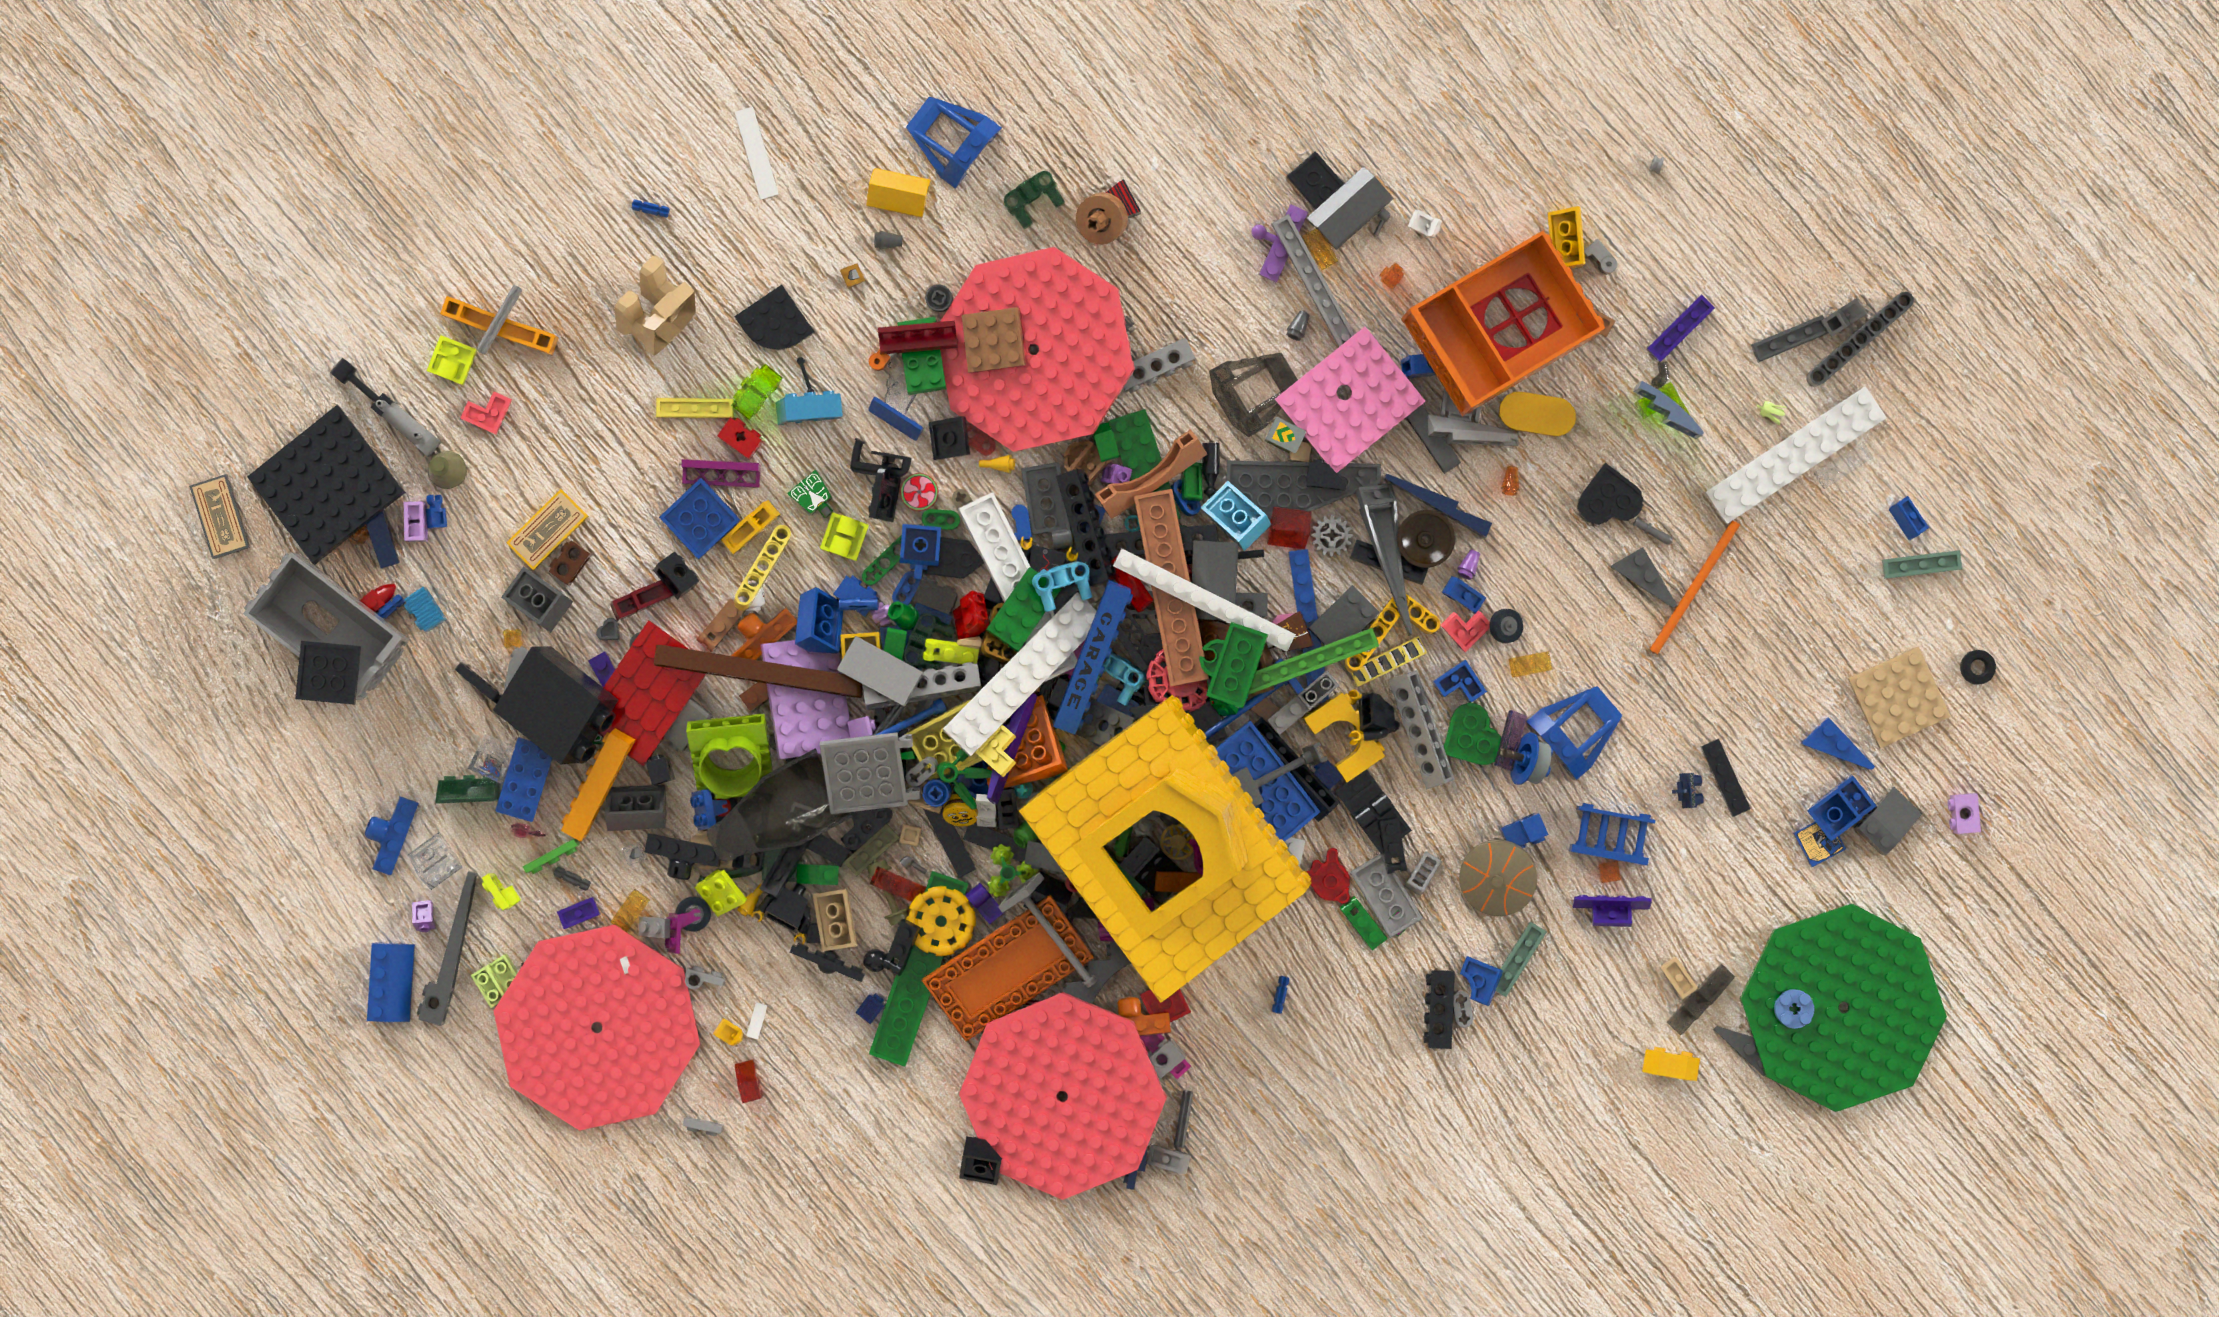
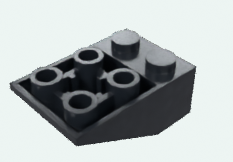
[1119,836,1184,904]

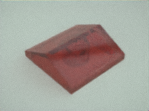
[1267,507,1312,549]

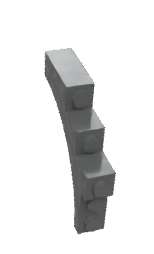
[1063,942,1131,1004]

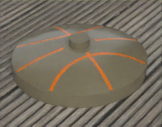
[1459,840,1537,916]

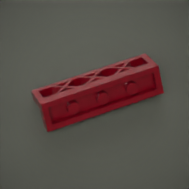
[878,321,958,355]

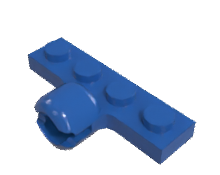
[365,796,419,875]

